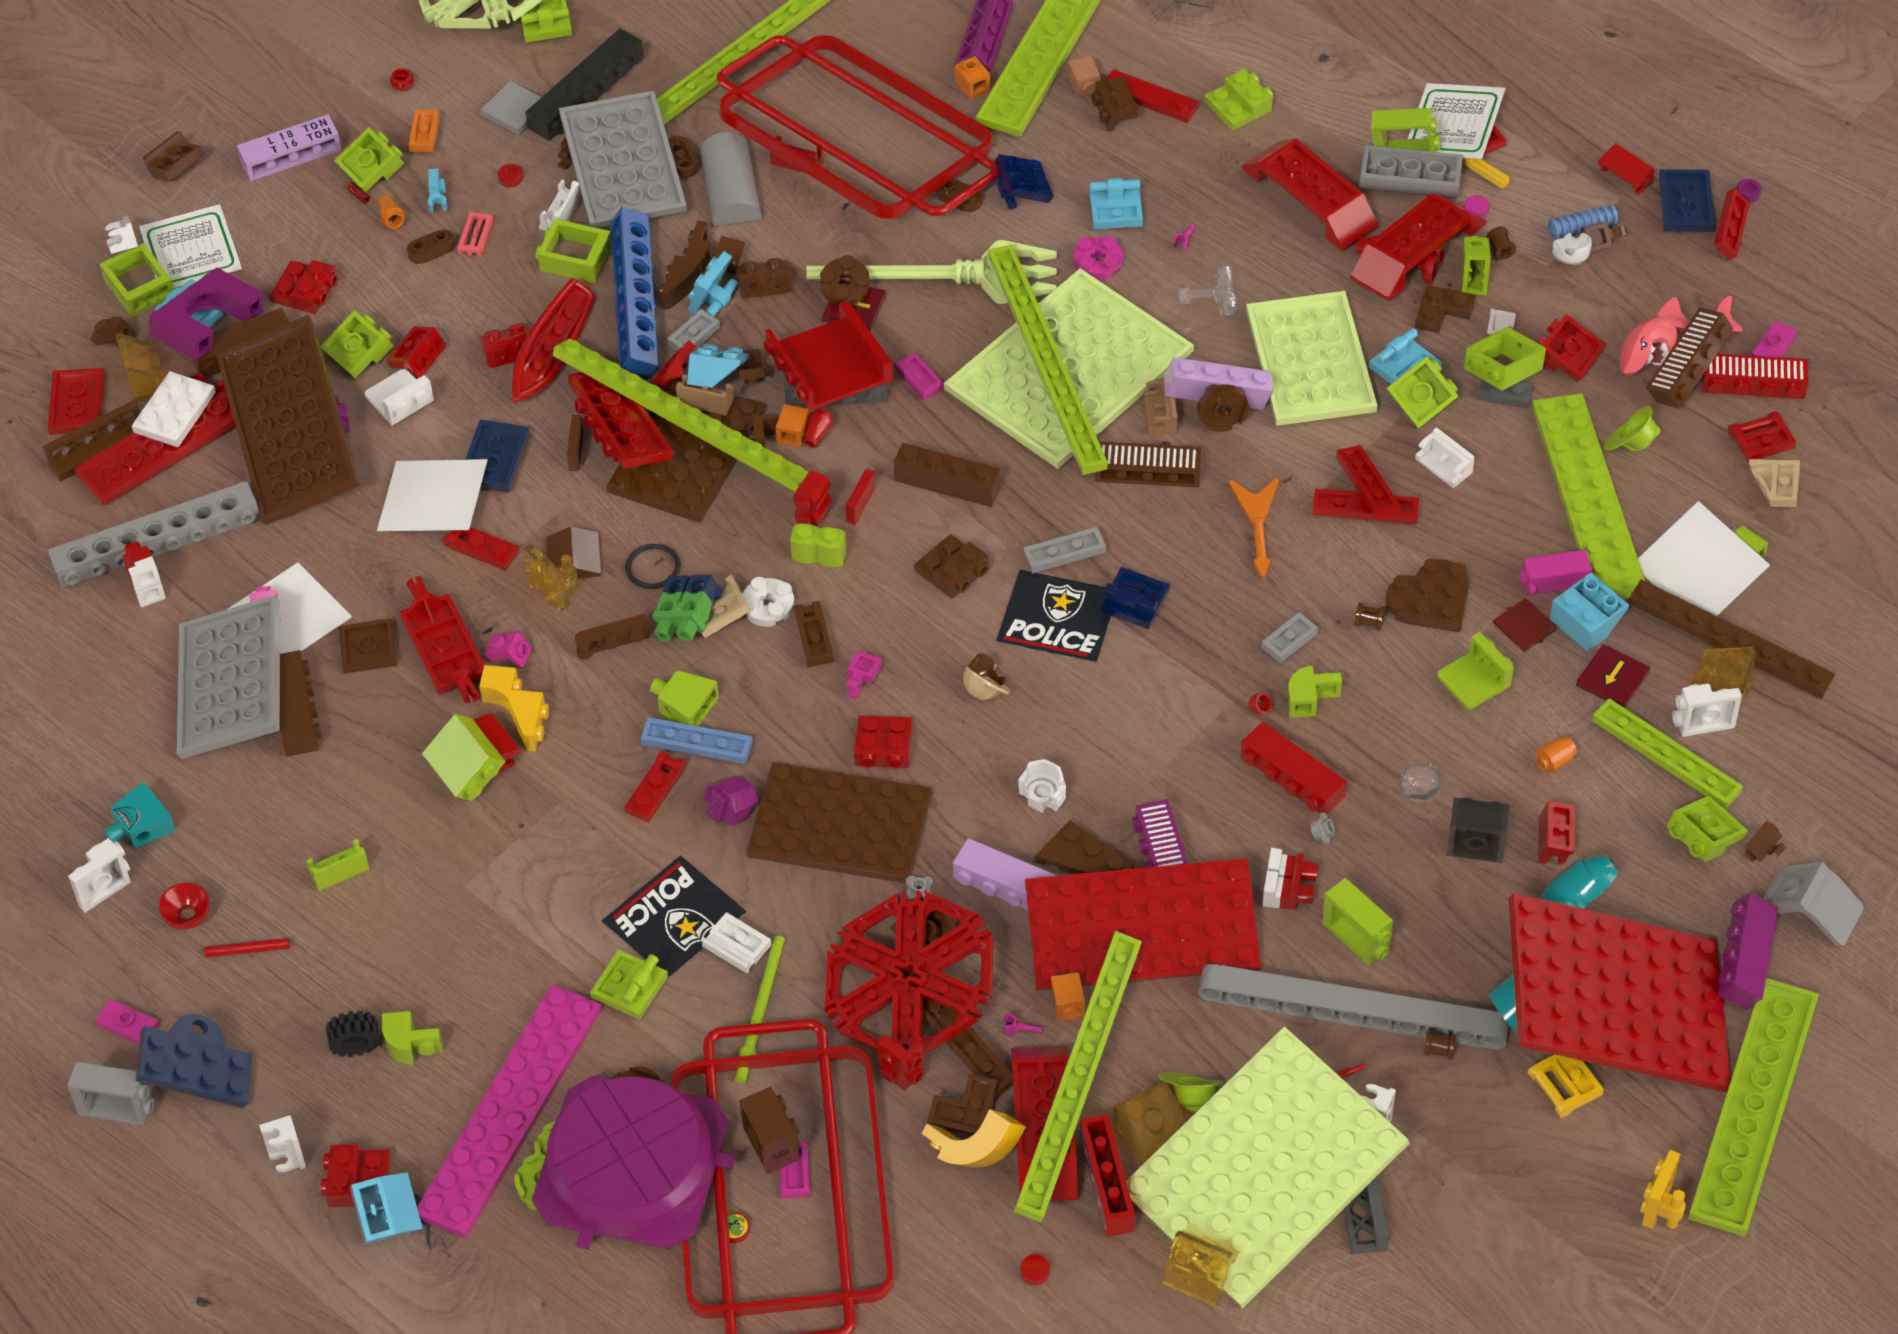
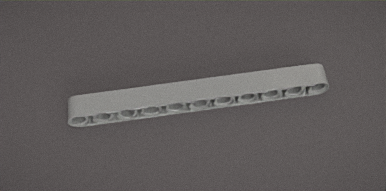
[1198,964,1509,1050]

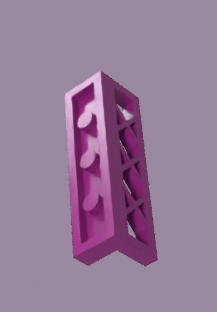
[954,0,1013,71]

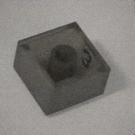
[1446,797,1510,863]

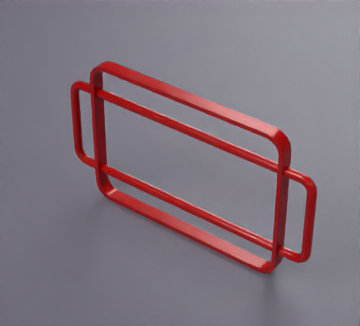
[716,35,1000,219]
[671,1018,894,1334]

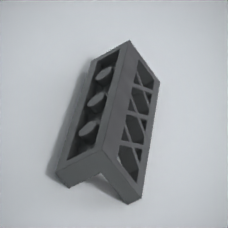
[1343,1176,1389,1254]

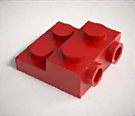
[269,260,338,315]
[1537,313,1606,382]
[854,715,912,769]
[321,1144,391,1207]

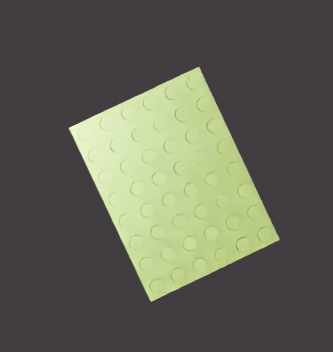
[944,268,1194,469]
[1126,1026,1410,1309]

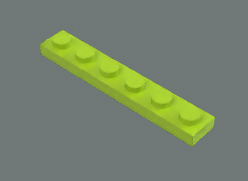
[1592,698,1743,809]

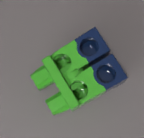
[652,575,723,641]

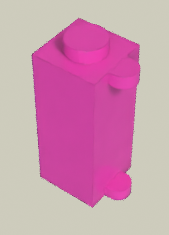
[1518,549,1592,595]

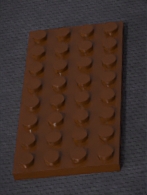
[216,315,360,525]

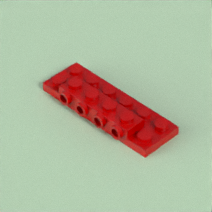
[568,372,673,469]

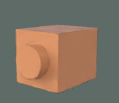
[1068,56,1100,98]

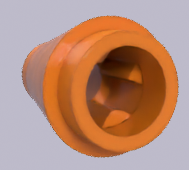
[378,196,405,229]

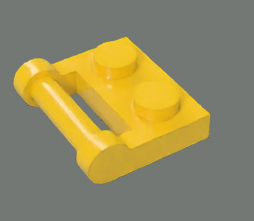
[1527,1054,1604,1118]

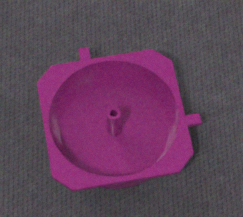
[531,1075,736,1250]

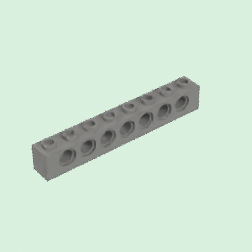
[47,481,261,588]

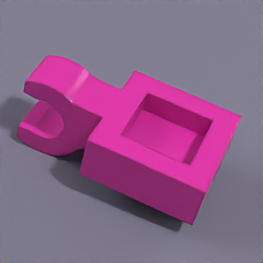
[846,650,882,699]

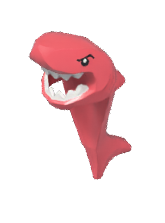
[1619,296,1742,377]

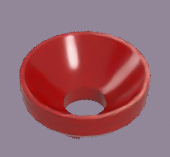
[158,882,210,930]

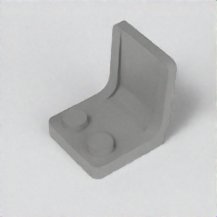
[1763,862,1864,946]

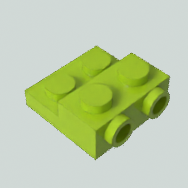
[1204,69,1273,131]
[334,127,404,192]
[320,310,394,379]
[1386,356,1459,429]
[1666,795,1748,862]

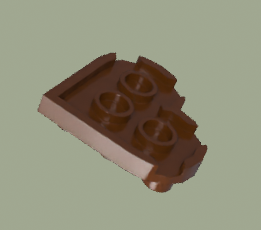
[1385,558,1469,633]

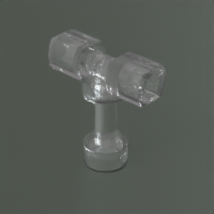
[1178,267,1237,317]

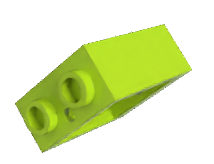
[1371,108,1441,152]
[535,219,612,283]
[100,243,174,317]
[1464,326,1546,391]
[1322,878,1393,966]

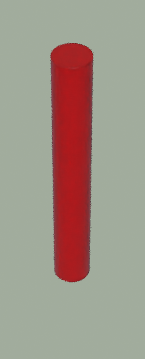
[204,938,290,958]

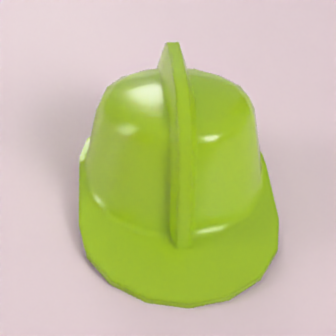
[1603,406,1660,451]
[1158,1071,1222,1112]

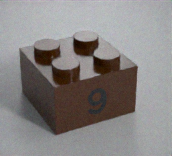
[739,1086,801,1174]

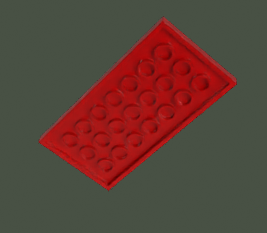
[1025,858,1261,991]

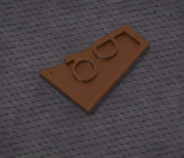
[1035,820,1134,873]

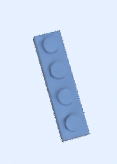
[641,717,753,764]

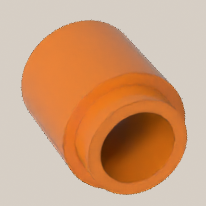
[1535,736,1577,773]

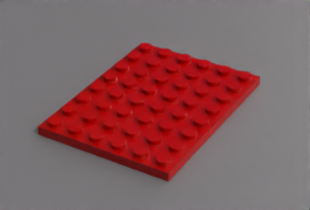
[1508,893,1731,1092]

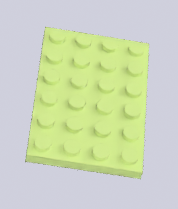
[1246,291,1377,426]

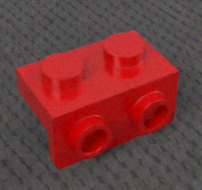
[479,323,531,368]
[878,1034,924,1091]

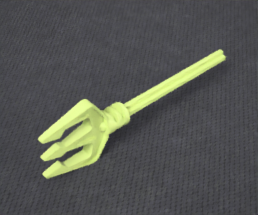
[806,240,1057,304]

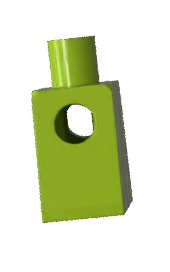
[1461,236,1491,295]
[650,671,719,726]

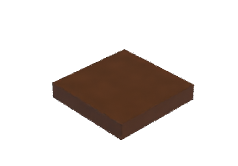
[339,618,397,674]

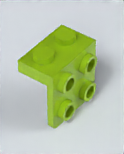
[1437,632,1514,710]

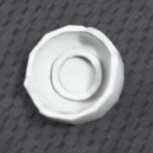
[1552,233,1592,266]

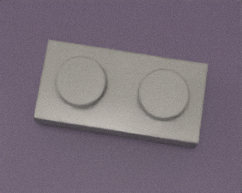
[667,309,720,351]
[1261,612,1318,663]

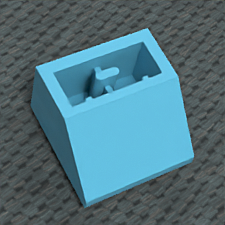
[687,344,750,387]
[1550,573,1629,652]
[350,1172,423,1245]

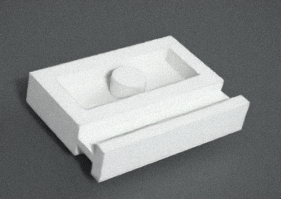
[702,912,772,973]

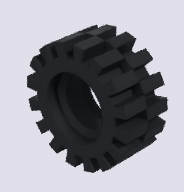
[326,1011,380,1057]

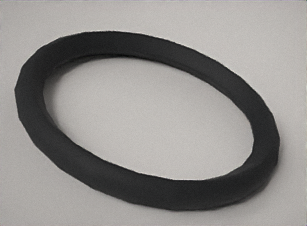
[625,544,681,589]

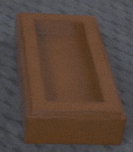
[567,415,584,471]

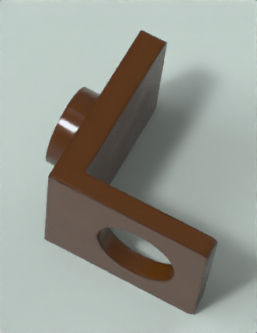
[710,236,745,274]

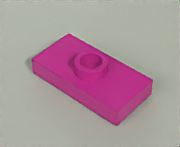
[1751,321,1798,357]
[95,999,159,1045]

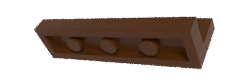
[43,400,140,482]

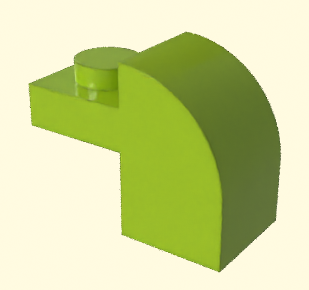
[1287,666,1342,718]
[382,1011,443,1065]

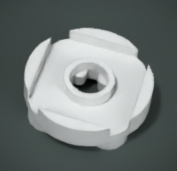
[742,577,795,627]

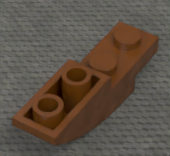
[659,220,712,310]

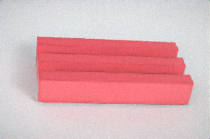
[457,212,494,257]

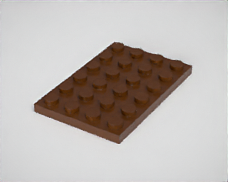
[606,377,766,523]
[747,762,932,883]

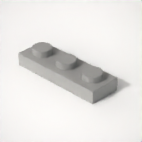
[1023,527,1106,574]

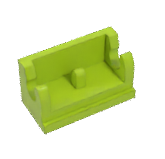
[306,838,369,891]

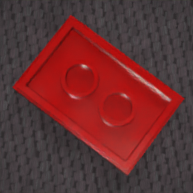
[48,368,105,435]

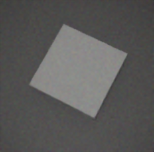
[480,81,541,135]

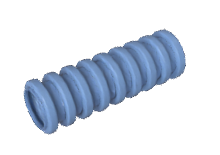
[1548,204,1618,240]

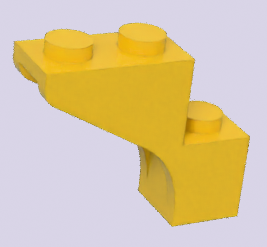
[479,665,549,752]

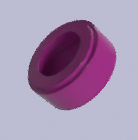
[1736,179,1762,203]

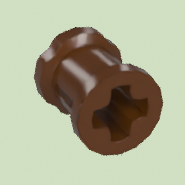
[1486,226,1516,260]
[1354,602,1385,631]
[1424,1030,1456,1060]

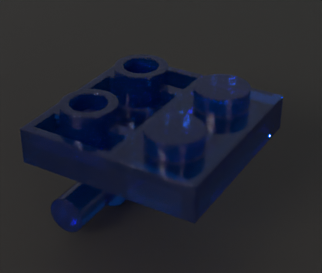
[995,154,1054,210]
[1100,567,1170,629]

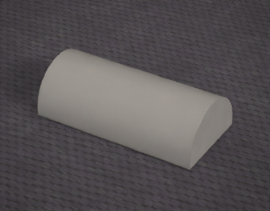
[700,132,762,226]
[1359,145,1463,198]

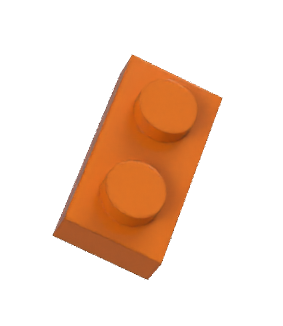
[409,110,440,152]

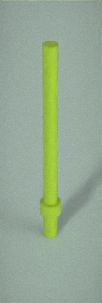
[734,936,785,1084]

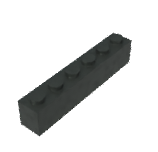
[525,28,644,141]

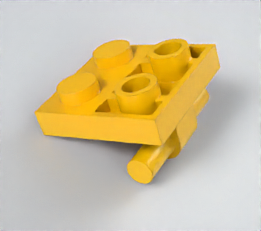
[1640,1150,1686,1229]

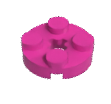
[1073,237,1123,281]

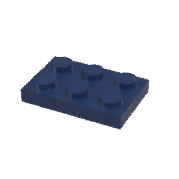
[1658,169,1715,232]
[465,420,530,493]

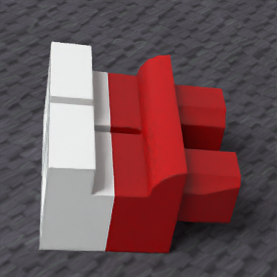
[122,541,166,607]
[1263,847,1318,910]

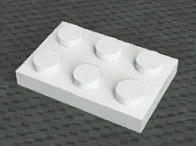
[132,371,216,447]

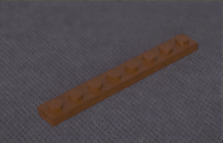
[1628,579,1835,699]

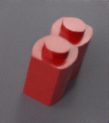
[793,470,832,527]

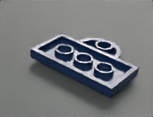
[135,1014,252,1108]

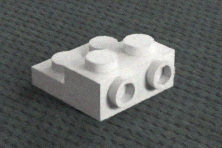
[1672,684,1742,737]
[68,838,131,913]

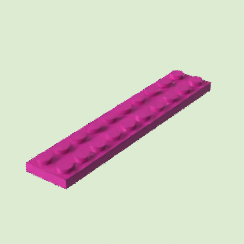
[417,984,603,1239]

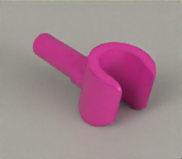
[1173,224,1196,251]
[1002,1013,1043,1036]

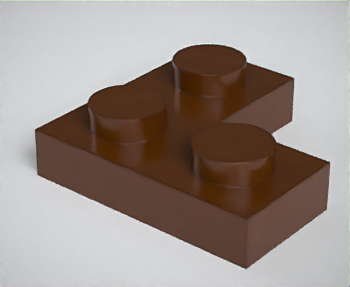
[1415,285,1476,333]
[927,1074,998,1135]

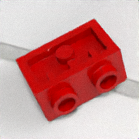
[386,326,446,379]

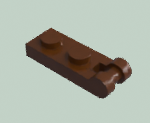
[793,601,834,667]
[575,614,650,660]

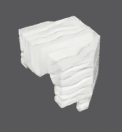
[1018,759,1066,813]

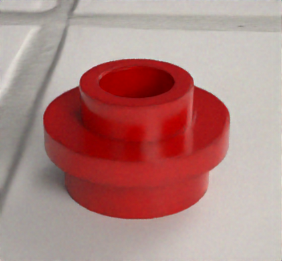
[390,68,414,91]

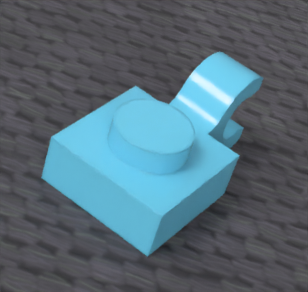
[428,169,447,212]

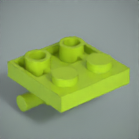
[518,0,572,43]
[590,949,668,1020]

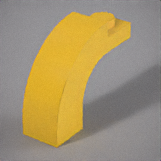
[922,1109,1026,1168]

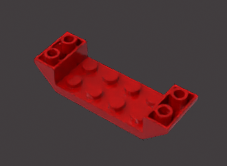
[1242,138,1379,252]
[1350,193,1486,301]
[1011,1046,1078,1202]

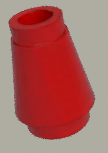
[803,408,834,448]

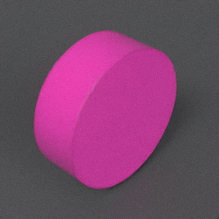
[1464,195,1489,218]

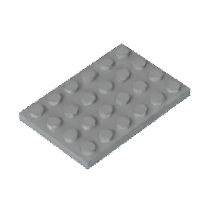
[559,91,687,228]
[177,595,280,759]

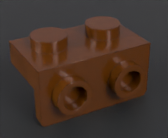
[1092,77,1139,131]
[143,131,204,181]
[736,258,791,299]

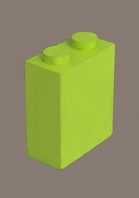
[422,714,506,801]

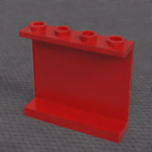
[763,301,893,410]

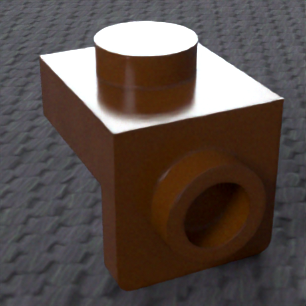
[90,316,136,351]
[737,349,765,384]
[748,414,779,447]

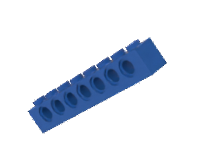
[611,207,660,381]

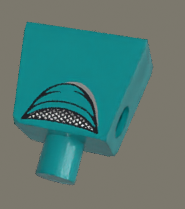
[103,782,176,848]

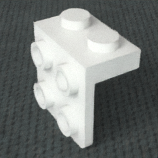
[365,369,434,426]

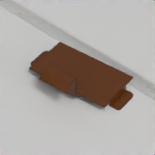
[1745,821,1785,862]

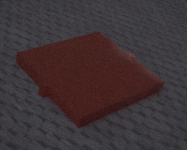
[1493,598,1557,652]

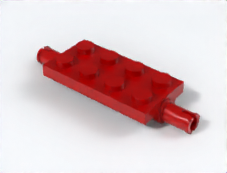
[399,576,484,703]

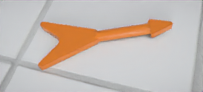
[1229,478,1279,580]

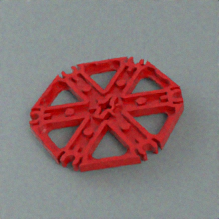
[824,890,994,1056]

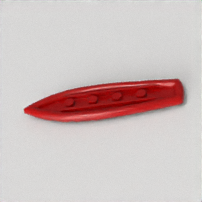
[512,278,596,403]

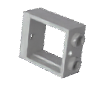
[67,1062,154,1126]

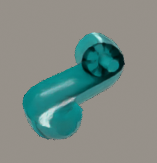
[1488,855,1618,1035]

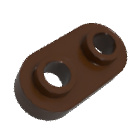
[668,136,698,177]
[936,179,982,212]
[407,230,455,264]

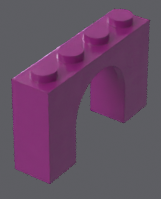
[149,267,263,361]

